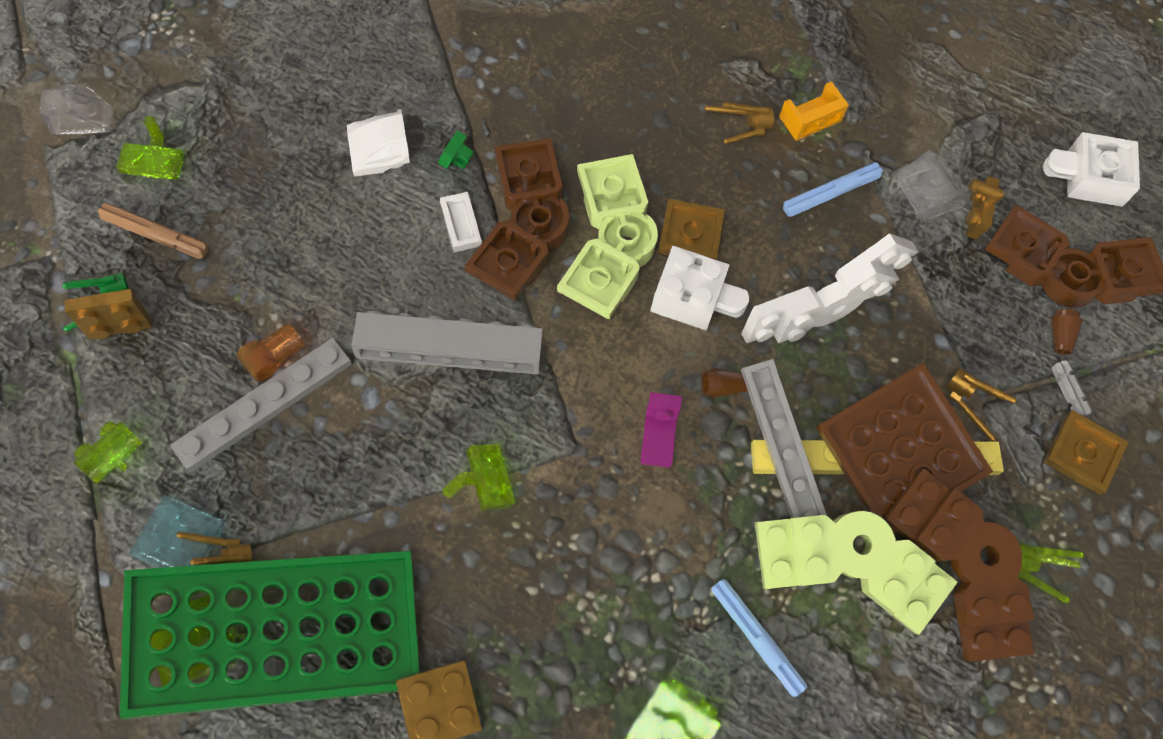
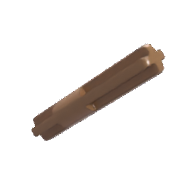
[98,203,209,259]

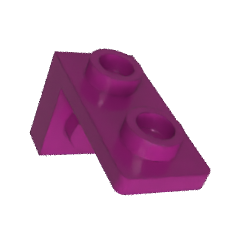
[640,392,682,468]

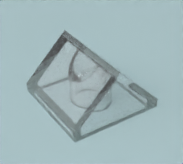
[895,150,972,222]

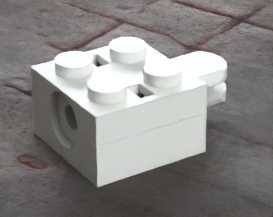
[1042,132,1140,207]
[650,246,749,331]

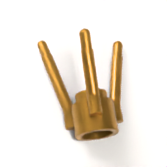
[704,102,774,144]
[946,368,1017,442]
[176,532,252,565]

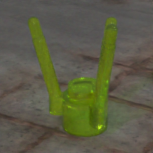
[1017,543,1084,603]

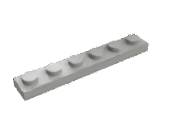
[170,338,352,473]
[741,359,827,518]

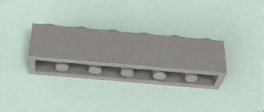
[351,311,543,375]

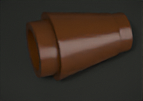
[1051,309,1083,355]
[701,368,748,398]

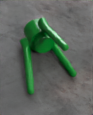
[62,272,129,332]

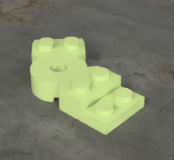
[557,154,658,319]
[755,511,958,635]

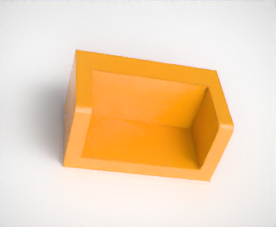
[779,82,849,141]

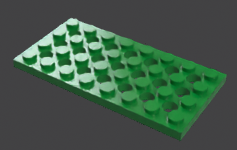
[120,551,419,720]

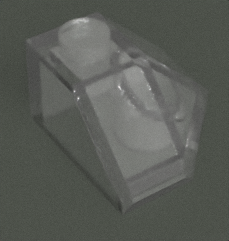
[39,84,113,135]

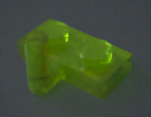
[116,116,184,180]
[442,444,515,511]

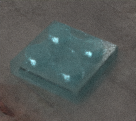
[129,495,225,568]

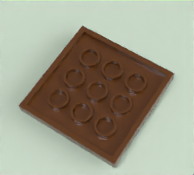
[816,363,993,534]

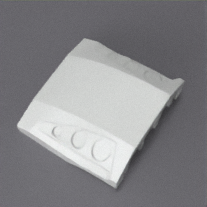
[347,109,410,177]

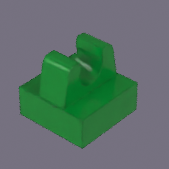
[438,130,474,169]

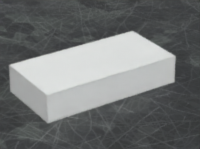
[440,192,482,253]

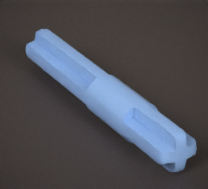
[783,162,883,217]
[712,579,807,697]

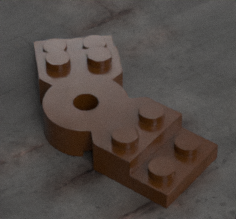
[465,138,569,301]
[985,205,1163,308]
[883,469,1034,662]

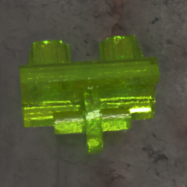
[73,421,142,484]

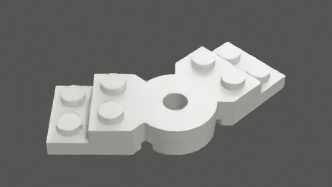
[741,234,919,343]

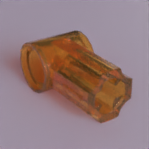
[237,323,305,381]

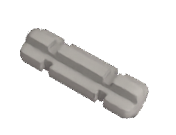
[1051,360,1092,417]

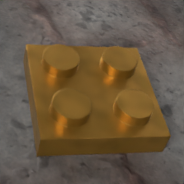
[658,199,725,260]
[64,289,152,339]
[1043,410,1129,495]
[395,660,482,739]

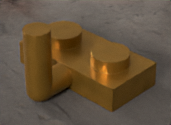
[966,176,1004,240]

